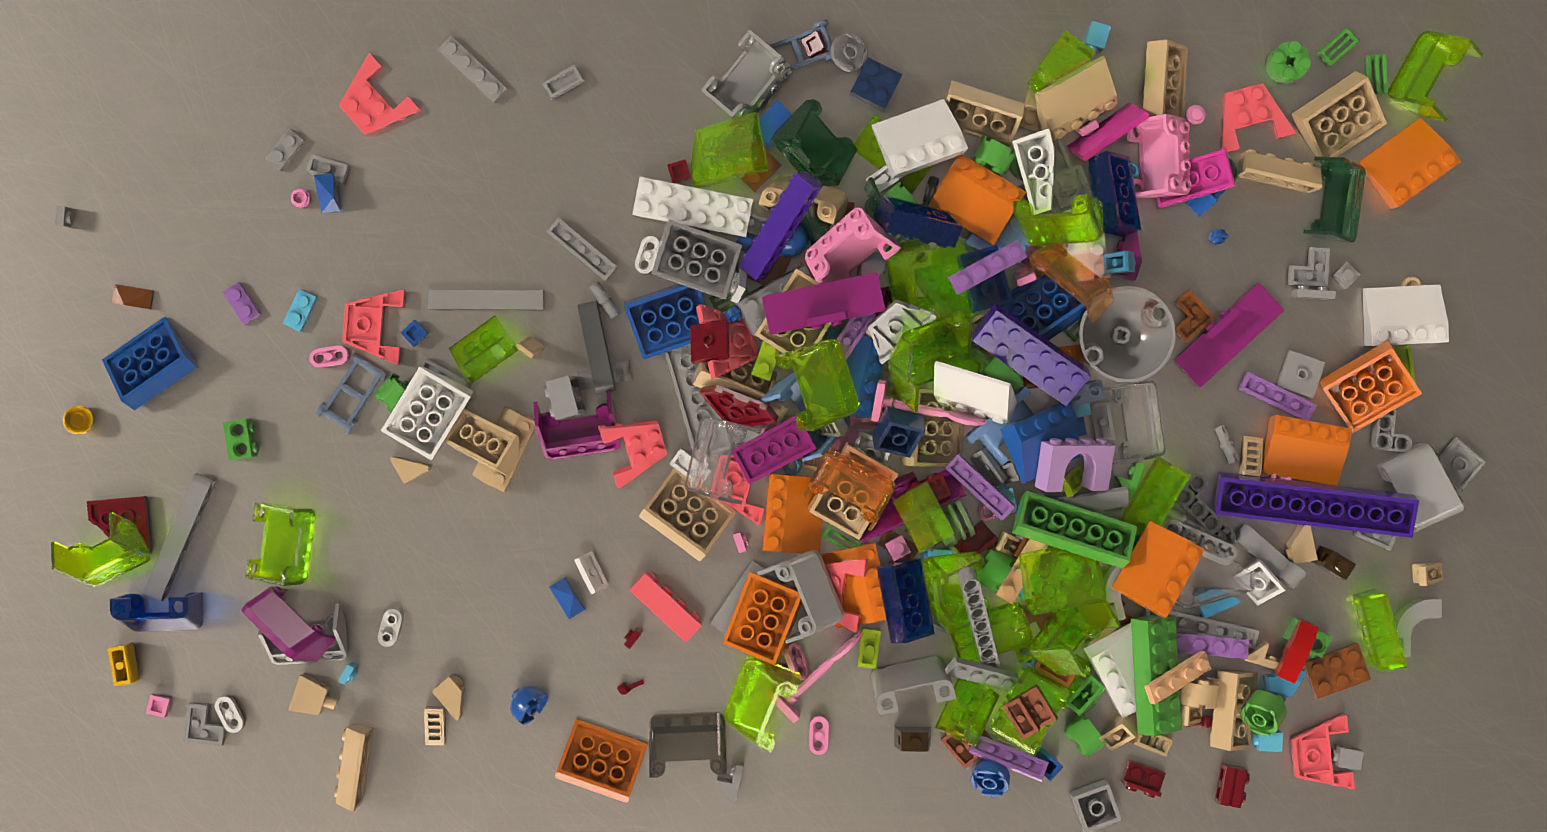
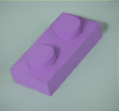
[222,282,261,325]

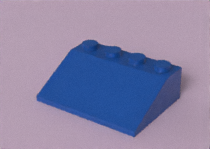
[991,261,1088,340]
[624,284,707,360]
[102,317,198,410]
[810,328,884,418]
[1000,401,1080,484]

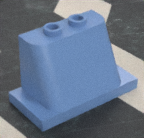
[963,387,1034,466]

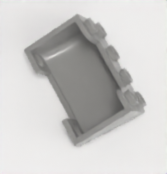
[701,29,792,125]
[1376,442,1465,532]
[871,656,956,716]

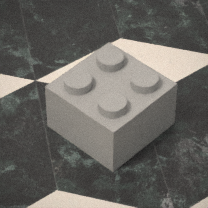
[1069,779,1122,832]

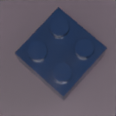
[850,57,903,113]
[872,406,926,458]

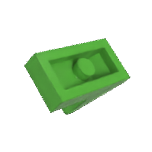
[1114,462,1145,501]

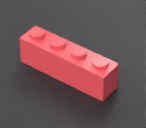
[630,572,702,642]

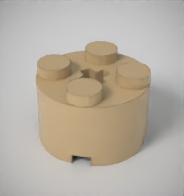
[1180,676,1219,709]

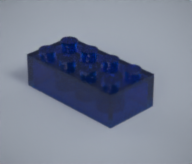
[1088,151,1142,237]
[873,195,963,248]
[877,558,935,643]

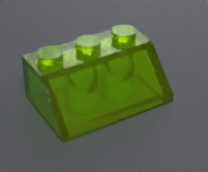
[449,315,519,383]
[893,482,955,553]
[935,678,1000,747]

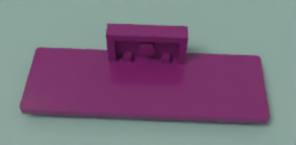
[762,272,885,334]
[1174,283,1284,387]
[860,470,967,543]

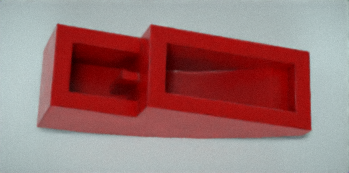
[1275,619,1319,684]

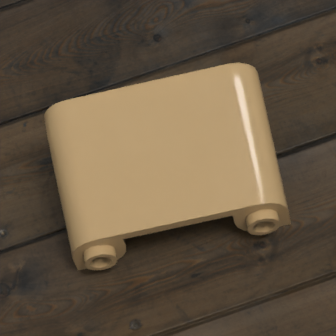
[759,175,848,228]

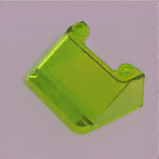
[775,339,859,431]
[723,656,801,752]

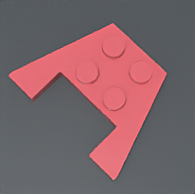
[339,53,421,135]
[1221,83,1295,153]
[342,290,406,365]
[696,304,759,379]
[598,420,667,489]
[710,454,765,525]
[824,558,868,633]
[1290,714,1355,790]

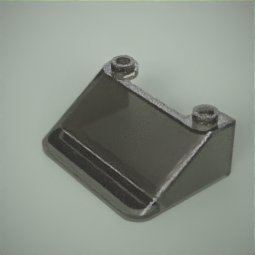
[649,712,727,778]

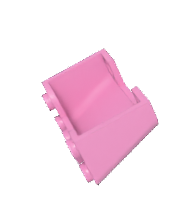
[1127,114,1191,199]
[805,207,901,284]

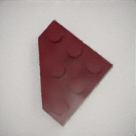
[700,385,779,429]
[87,496,152,555]

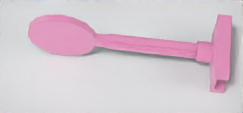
[871,379,987,426]
[767,631,863,723]

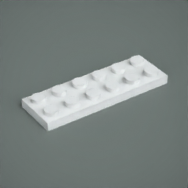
[632,177,753,238]

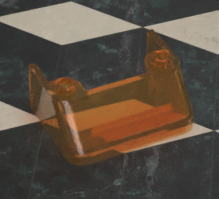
[1029,242,1114,323]
[803,449,896,531]

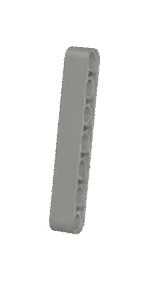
[144,473,215,601]
[958,567,1000,668]

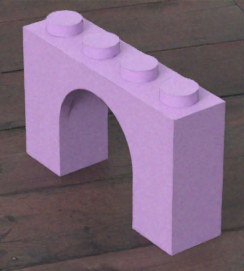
[1035,438,1115,492]

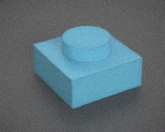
[338,662,358,685]

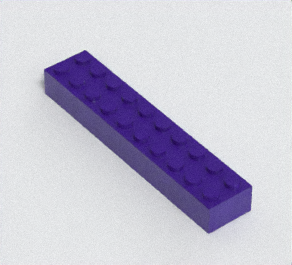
[1213,472,1419,538]

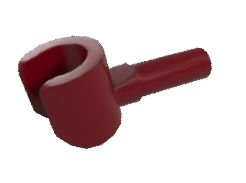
[617,679,644,695]
[1186,715,1213,728]

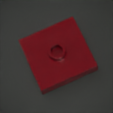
[690,320,730,364]

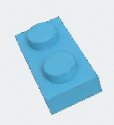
[283,289,318,332]

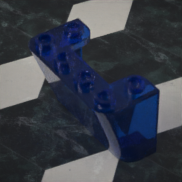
[110,592,203,632]

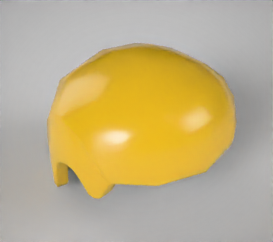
[63,405,94,435]

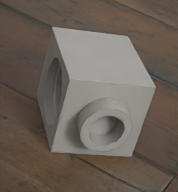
[1331,744,1364,771]

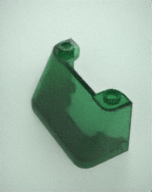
[771,99,858,186]

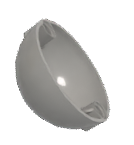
[1079,286,1176,382]

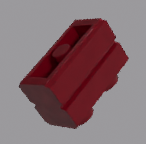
[1215,763,1250,808]

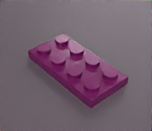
[731,414,817,484]

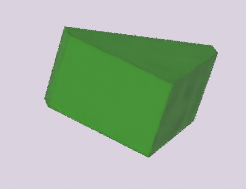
[1065,675,1106,716]

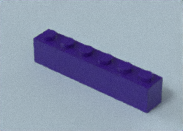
[740,171,823,280]

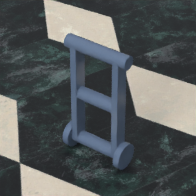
[765,19,833,70]
[316,353,388,435]

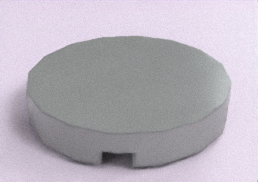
[831,33,868,72]

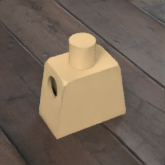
[288,673,339,715]

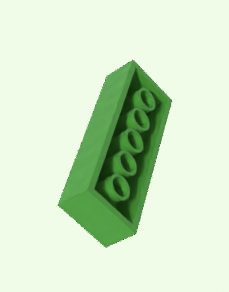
[1012,491,1137,569]
[1131,614,1182,737]

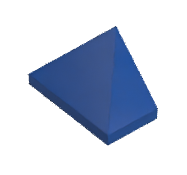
[314,173,341,213]
[549,577,585,619]

